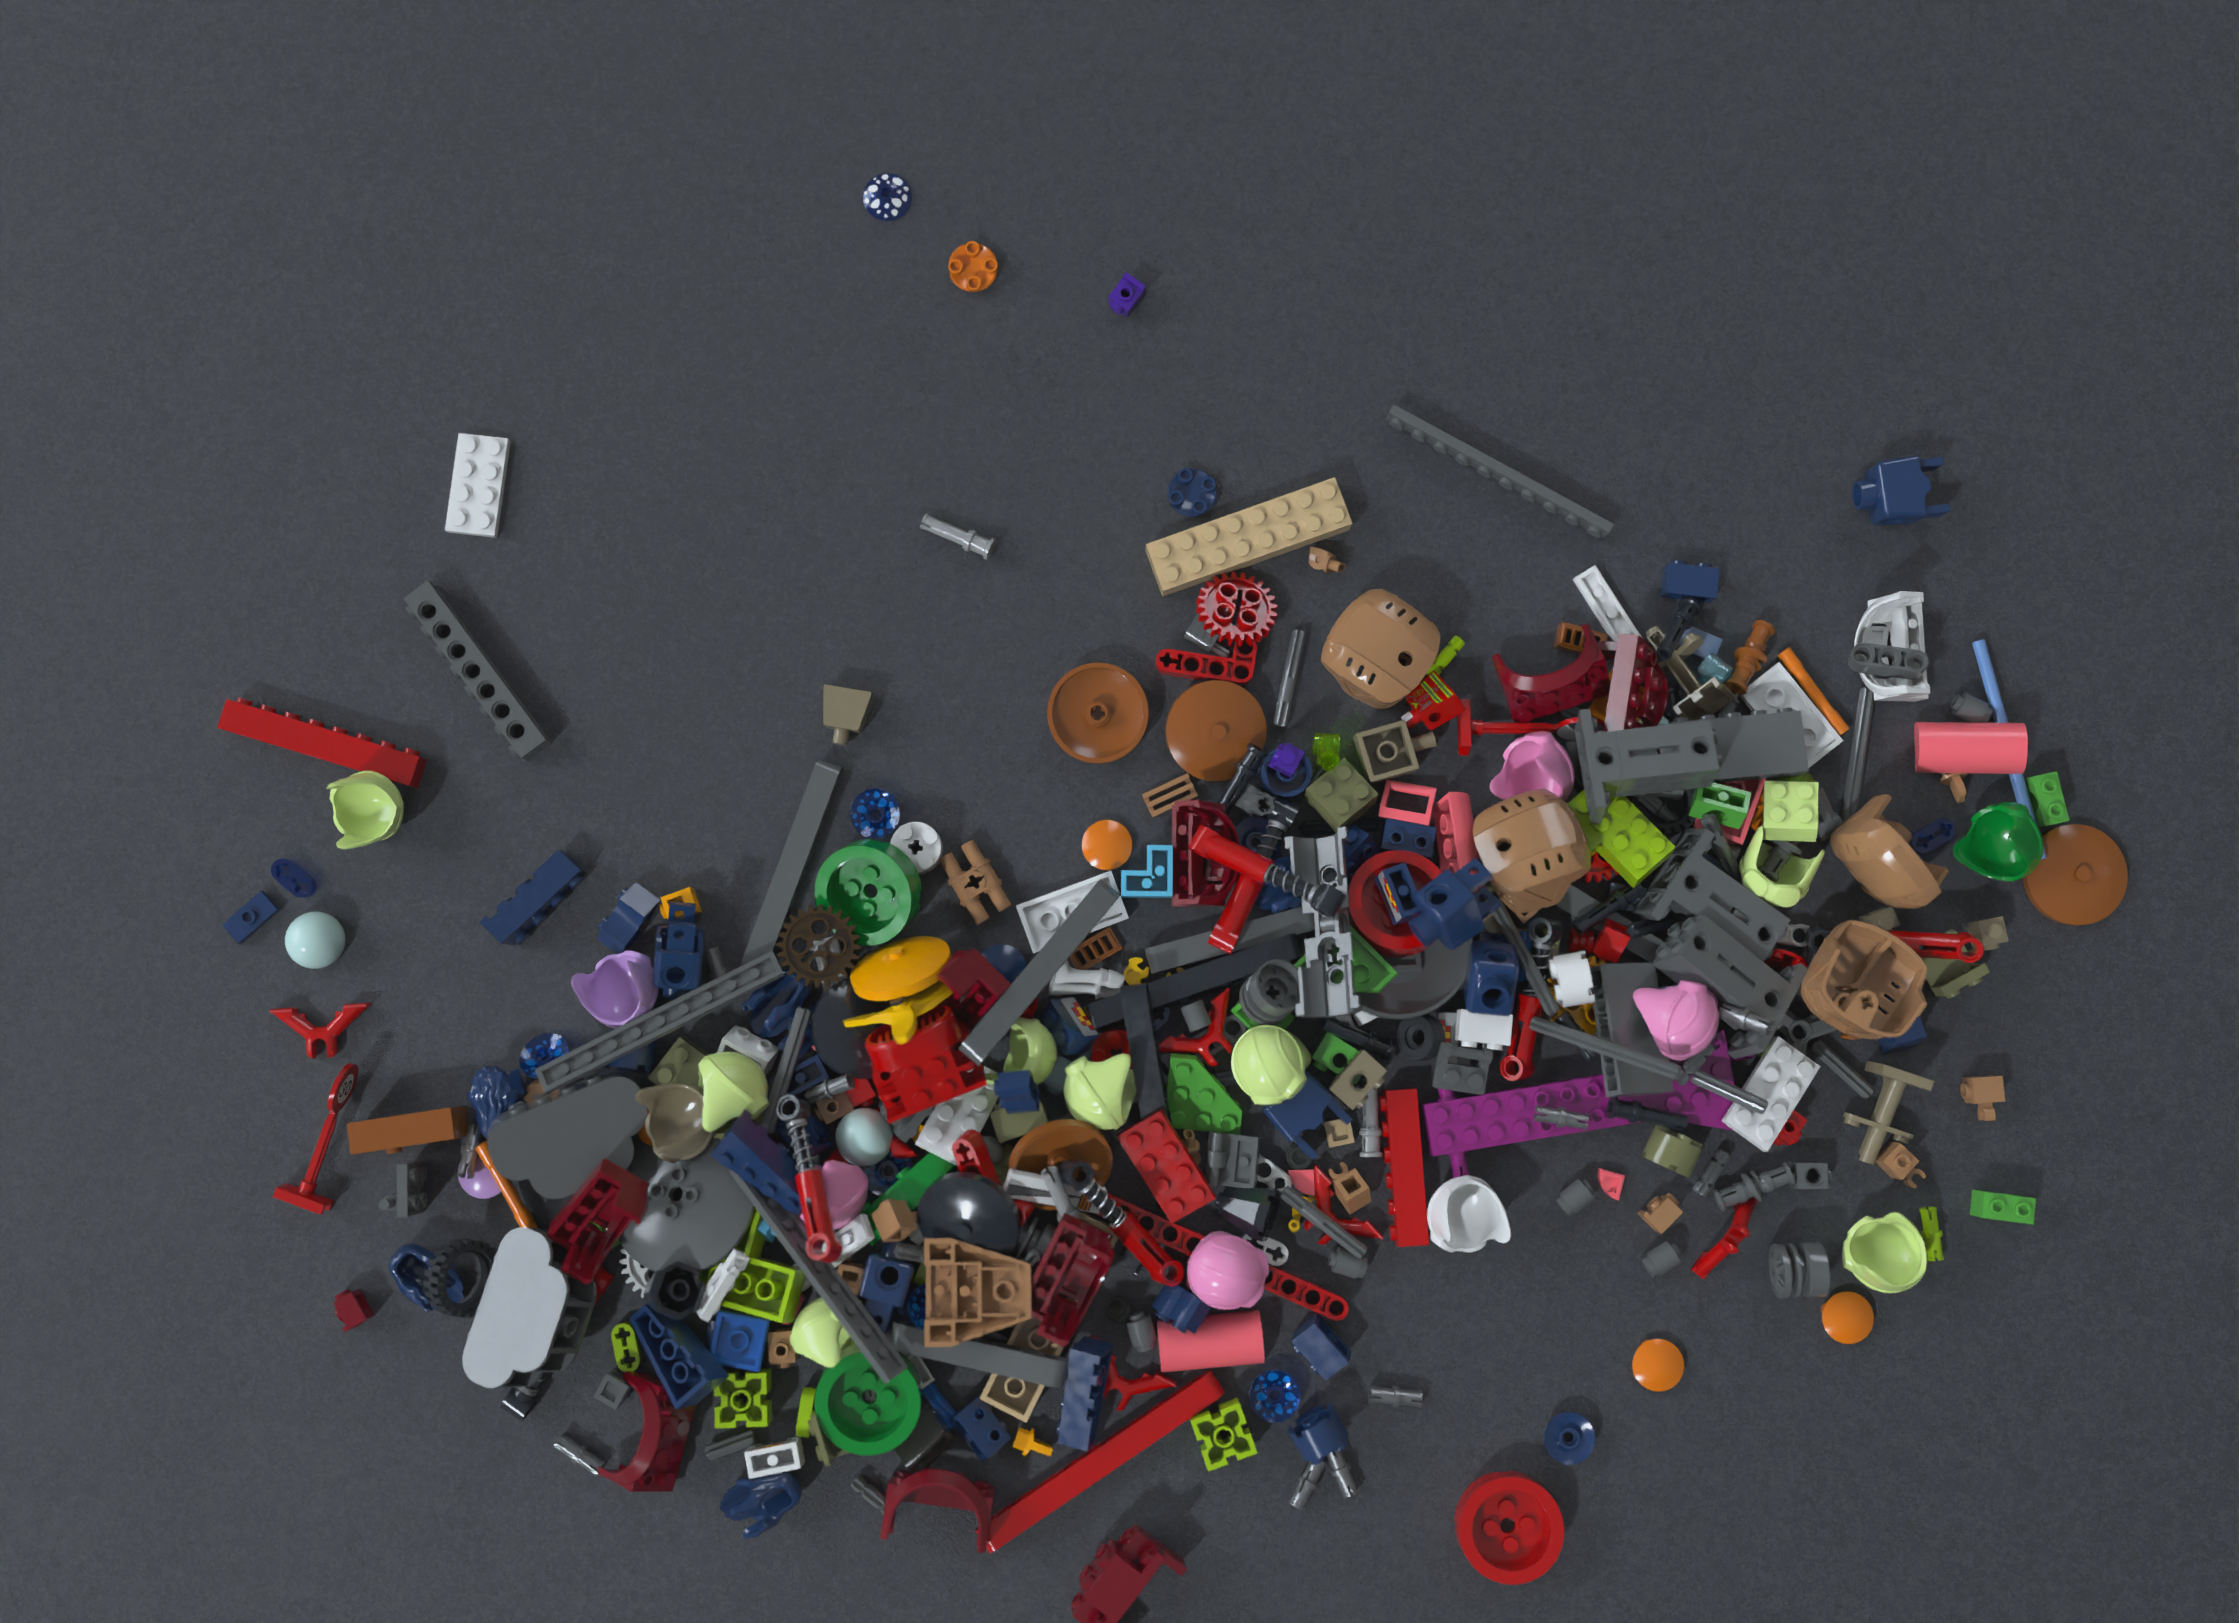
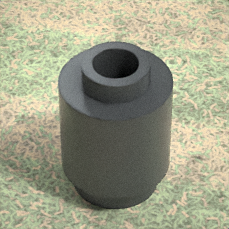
[1950,692,1992,723]
[1555,1179,1595,1216]
[1641,1241,1682,1277]
[1328,1247,1368,1279]
[1126,1311,1157,1352]

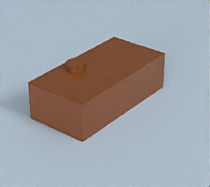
[347,1105,468,1155]

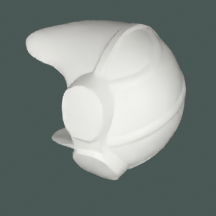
[1427,1175,1511,1252]

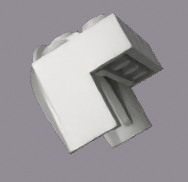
[1854,591,1930,702]

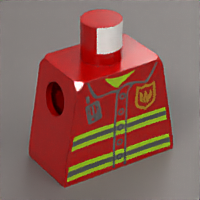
[1400,671,1466,730]

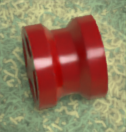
[1568,927,1594,955]

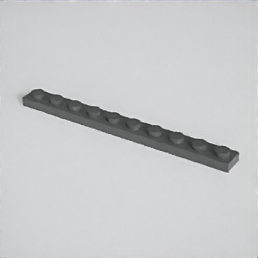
[1386,404,1614,538]
[535,951,785,1094]
[729,1170,908,1384]

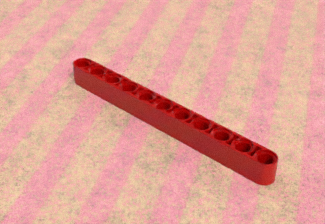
[1094,1192,1349,1320]
[975,1370,1225,1553]

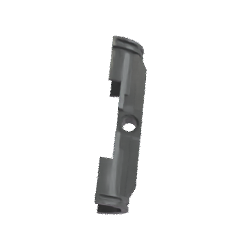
[1284,826,1362,1018]

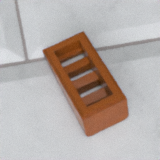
[1553,622,1608,656]
[1069,927,1123,970]

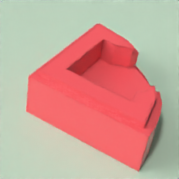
[1598,1168,1625,1200]
[1288,1169,1315,1196]

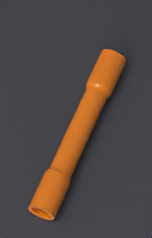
[1777,647,1850,736]
[475,1140,539,1229]

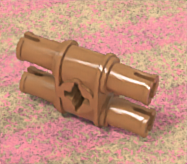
[939,840,1012,925]

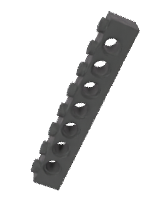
[403,580,552,761]

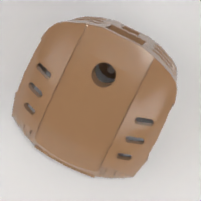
[1321,589,1440,709]
[1473,788,1591,913]
[1830,794,1949,909]
[1801,920,1927,1039]

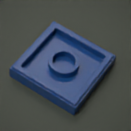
[710,1309,771,1372]

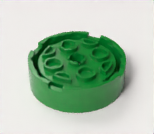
[815,839,922,946]
[815,1344,922,1455]

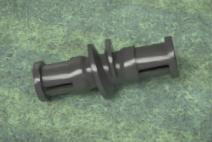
[1758,840,1802,882]
[1712,1162,1795,1212]

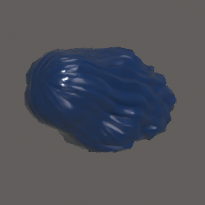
[1254,856,1302,914]
[743,966,813,1038]
[467,1066,525,1139]
[388,1243,464,1312]
[720,1471,802,1539]

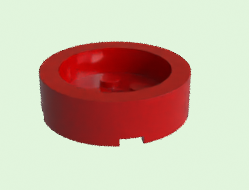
[1347,850,1442,957]
[1454,1471,1564,1585]

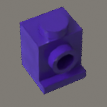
[1108,272,1146,317]
[1268,742,1305,778]

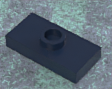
[222,891,280,944]

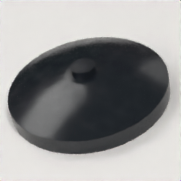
[811,978,891,1080]
[917,1172,1021,1256]

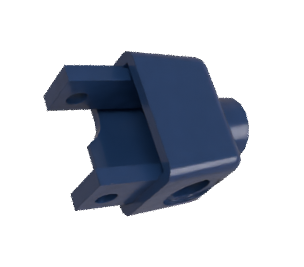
[1852,455,1950,525]
[1408,858,1502,950]
[653,902,704,1000]
[1464,932,1519,1016]
[1262,1071,1353,1160]
[858,1242,917,1334]

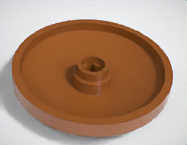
[1047,663,1148,764]
[1165,680,1267,781]
[2023,824,2128,926]
[1008,1119,1113,1210]

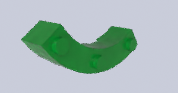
[859,1152,959,1246]

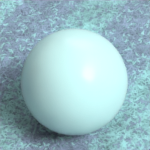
[285,912,346,969]
[835,1108,893,1166]

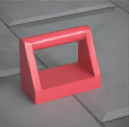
[1378,779,1437,826]

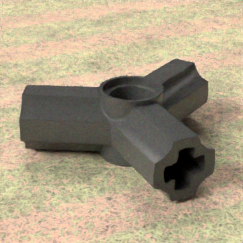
[1776,1009,1837,1055]

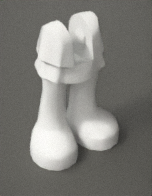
[1049,959,1124,1000]

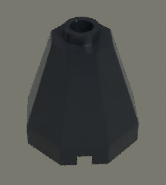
[1215,1188,1280,1242]
[643,1261,706,1320]

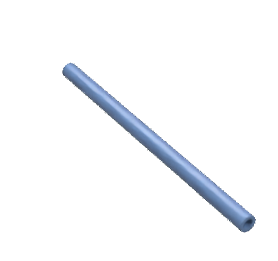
[1972,639,2047,860]

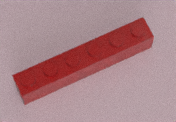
[1379,1088,1429,1247]

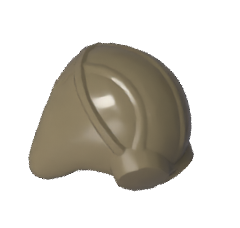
[636,1083,716,1163]

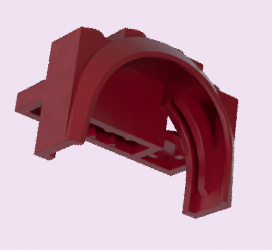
[1071,1523,1187,1623]

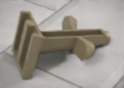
[1644,626,1736,721]
[1843,1061,1934,1165]

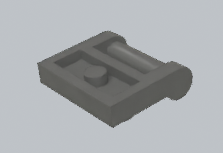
[1432,1042,1493,1095]

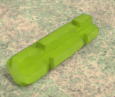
[1426,636,1465,675]

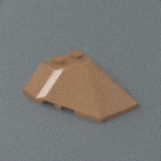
[924,1238,1031,1347]

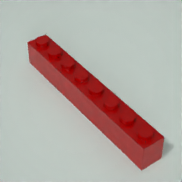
[217,697,427,788]

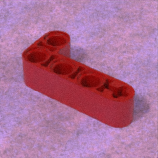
[1155,639,1257,686]
[952,1129,1034,1226]

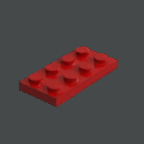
[1116,1108,1216,1224]

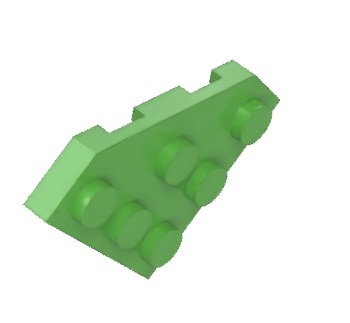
[1294,925,1398,993]
[1167,1053,1242,1135]

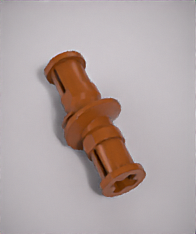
[1725,620,1775,695]

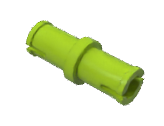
[1919,1207,1944,1261]

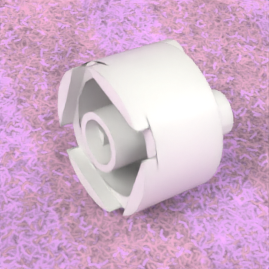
[890,822,943,875]
[1549,951,1595,1008]

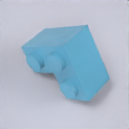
[1121,845,1173,898]

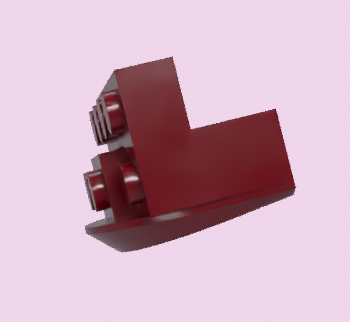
[1492,624,1610,723]
[1597,634,1669,733]
[1172,800,1240,907]
[936,948,1011,1031]
[546,1158,649,1284]
[1031,1212,1114,1347]
[598,1371,696,1492]
[880,1468,996,1553]

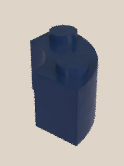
[597,882,660,954]

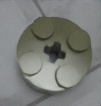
[1641,1125,1703,1178]

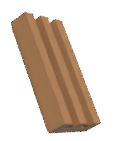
[1142,773,1198,818]

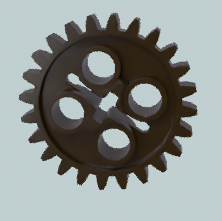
[776,904,861,988]

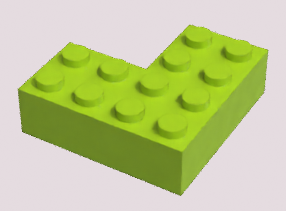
[1544,790,1675,888]
[698,1208,805,1323]

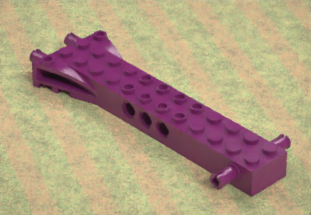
[1420,1029,1753,1178]

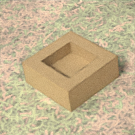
[1323,1119,1355,1148]

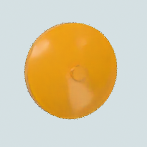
[850,936,952,1001]

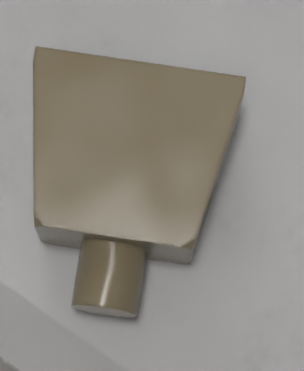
[823,684,874,746]

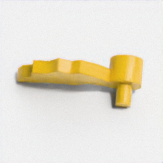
[1288,1195,1315,1232]

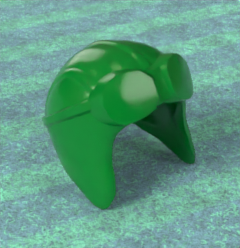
[1952,802,2043,882]

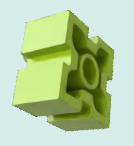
[714,1368,772,1428]
[1190,1397,1257,1471]

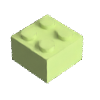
[1763,781,1818,842]

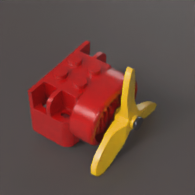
[843,980,987,1123]

